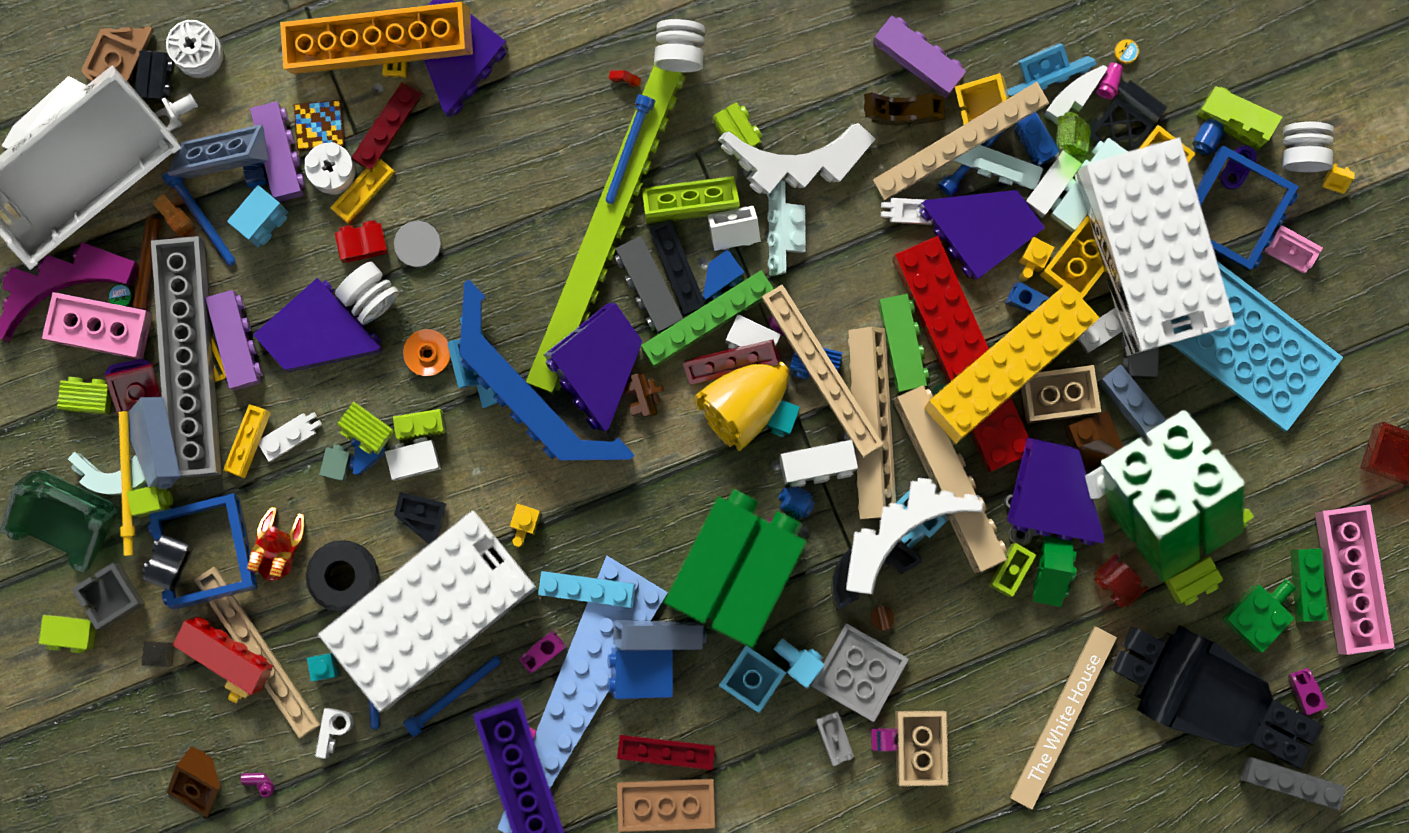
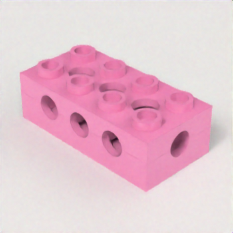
[42,292,153,359]

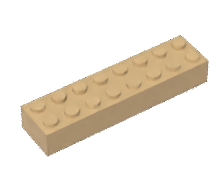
[893,385,1008,573]

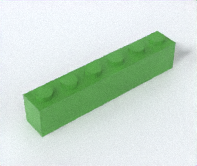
[641,270,774,369]

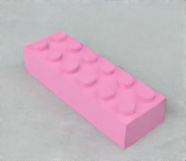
[1315,505,1395,654]

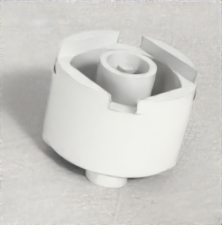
[305,142,356,195]

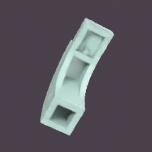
[68,452,147,495]

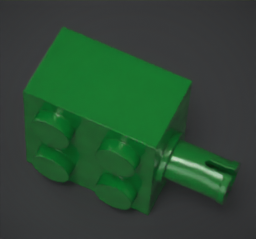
[1221,579,1296,653]

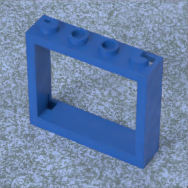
[1195,146,1299,270]
[148,493,258,610]

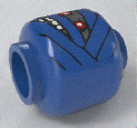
[778,486,815,520]

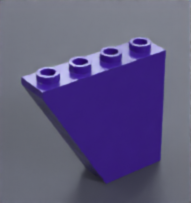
[424,0,508,118]
[918,190,1045,280]
[253,278,383,372]
[543,303,643,431]
[1007,438,1104,545]

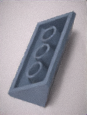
[167,124,269,178]

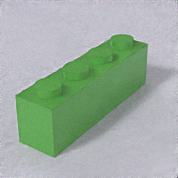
[878,294,930,394]

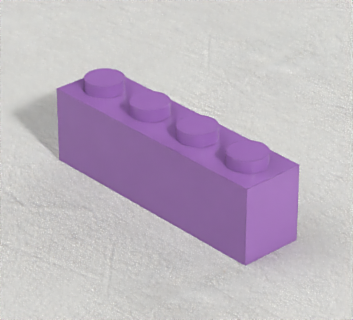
[873,16,966,99]
[250,101,306,202]
[205,290,263,391]

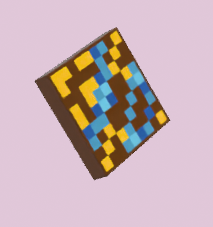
[294,100,345,151]

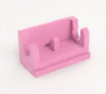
[1263,225,1323,274]

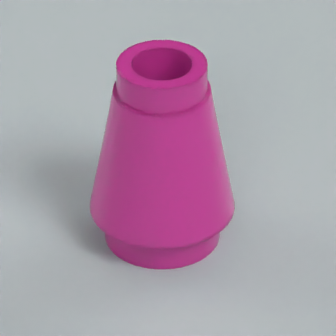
[1096,63,1123,99]

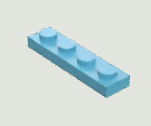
[538,571,636,608]

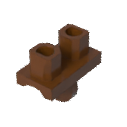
[624,373,664,416]

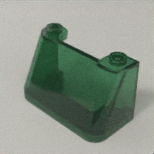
[0,470,118,573]

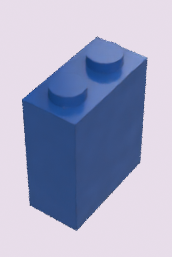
[607,647,673,699]

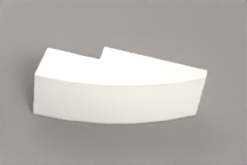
[1043,66,1108,125]
[1026,150,1082,218]

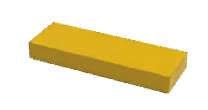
[330,159,396,224]
[223,404,271,478]

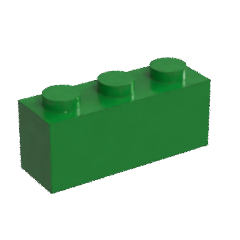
[1290,548,1327,622]

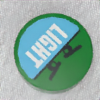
[108,284,134,307]

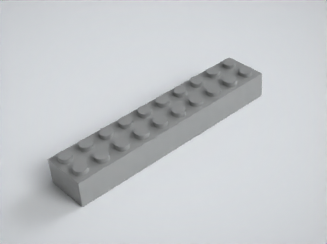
[151,236,222,479]

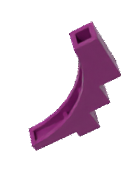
[0,242,139,342]

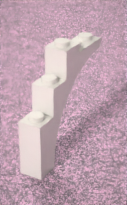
[718,123,875,194]
[846,478,984,594]

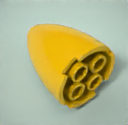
[694,362,789,451]

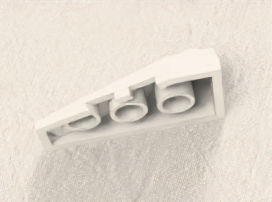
[2,76,86,149]

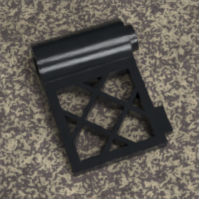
[1087,80,1168,152]

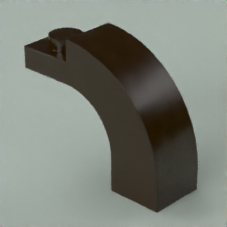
[864,92,945,125]

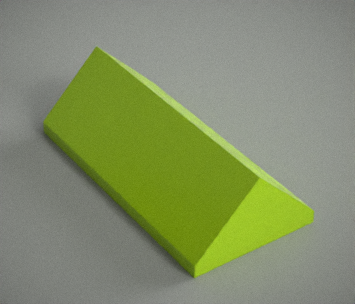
[642,176,740,224]

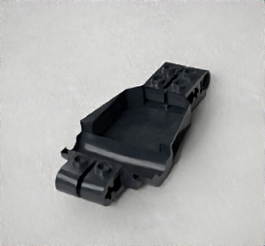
[1110,625,1324,770]

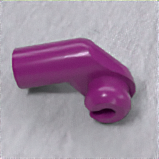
[241,773,274,798]

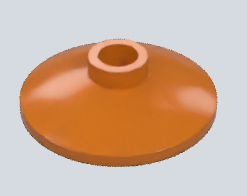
[403,329,450,376]

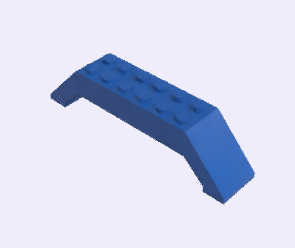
[460,279,635,460]

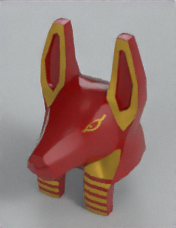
[247,507,304,582]

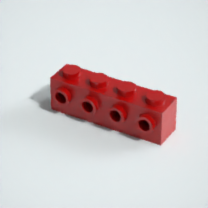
[173,617,274,695]

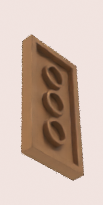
[617,779,715,832]

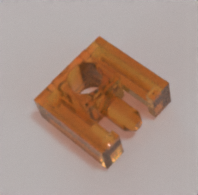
[152,194,195,237]

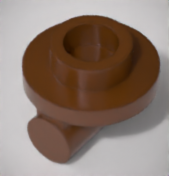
[870,605,894,631]

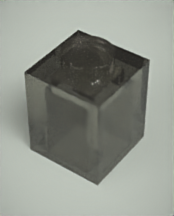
[142,641,174,667]

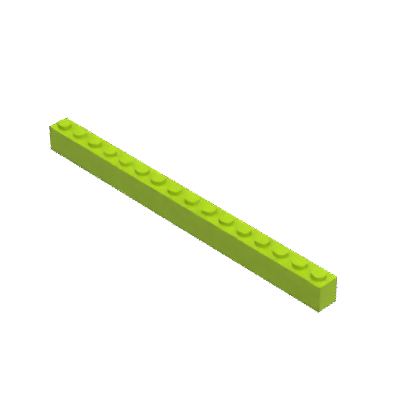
[526,65,686,395]

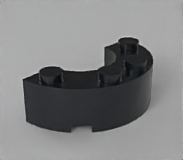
[831,542,922,610]

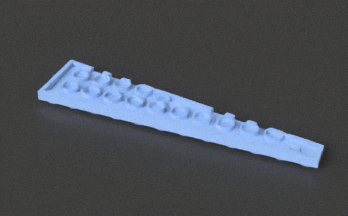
[497,556,668,833]

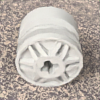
[654,19,706,72]
[166,20,224,78]
[1282,122,1334,172]
[335,262,399,325]

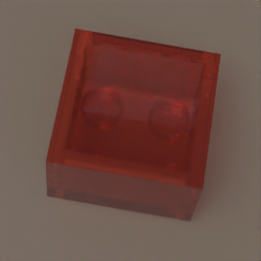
[1359,422,1409,485]

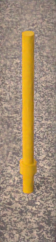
[119,412,136,556]

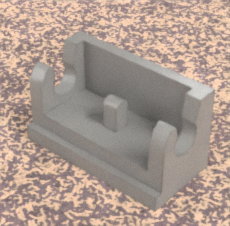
[815,711,854,766]

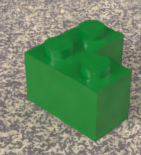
[1033,536,1077,607]

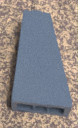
[129,397,180,489]
[613,620,707,650]

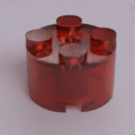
[1093,554,1148,608]

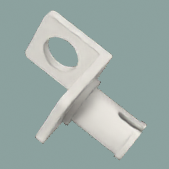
[154,93,198,131]

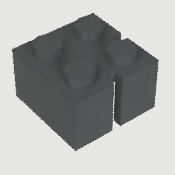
[72,563,145,630]

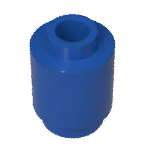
[1192,119,1224,155]

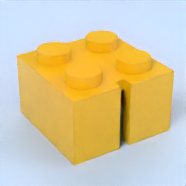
[955,73,1009,125]

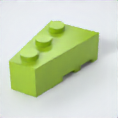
[1197,86,1283,151]

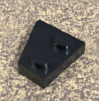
[394,492,447,545]

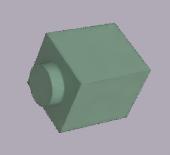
[319,444,353,482]

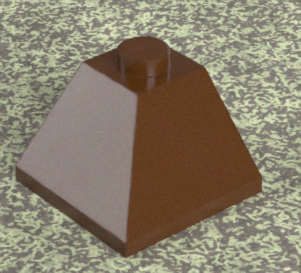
[1064,411,1124,471]
[166,746,220,817]

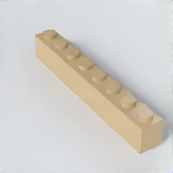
[848,327,896,519]

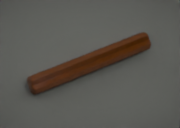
[133,217,160,310]

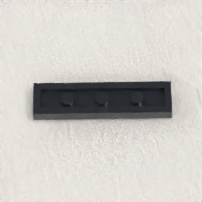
[649,219,706,316]

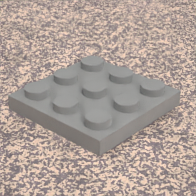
[811,623,909,722]

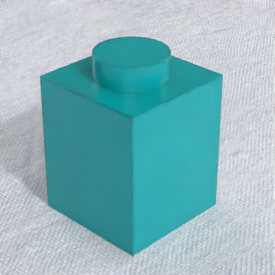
[767,400,800,437]
[307,653,339,682]

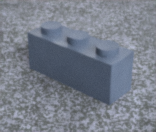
[1097,365,1166,437]

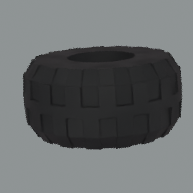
[305,540,379,612]

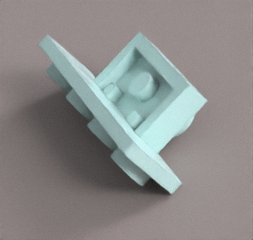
[953,145,1043,190]
[767,180,806,276]

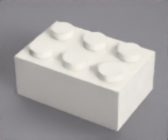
[779,440,858,487]

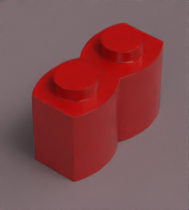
[334,220,388,263]

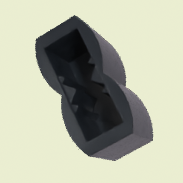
[142,535,193,592]

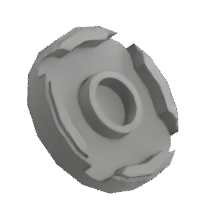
[394,220,441,268]

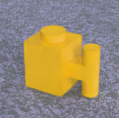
[1019,237,1055,282]
[510,504,542,548]

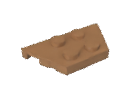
[81,26,154,83]

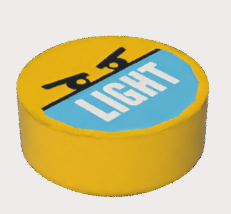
[1114,40,1139,64]

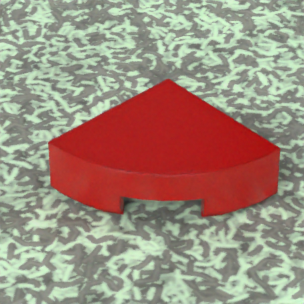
[608,70,642,87]

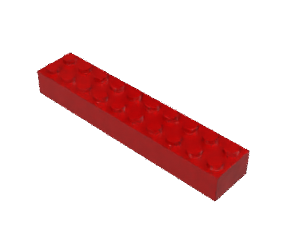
[892,236,1029,473]

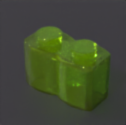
[1056,112,1091,155]

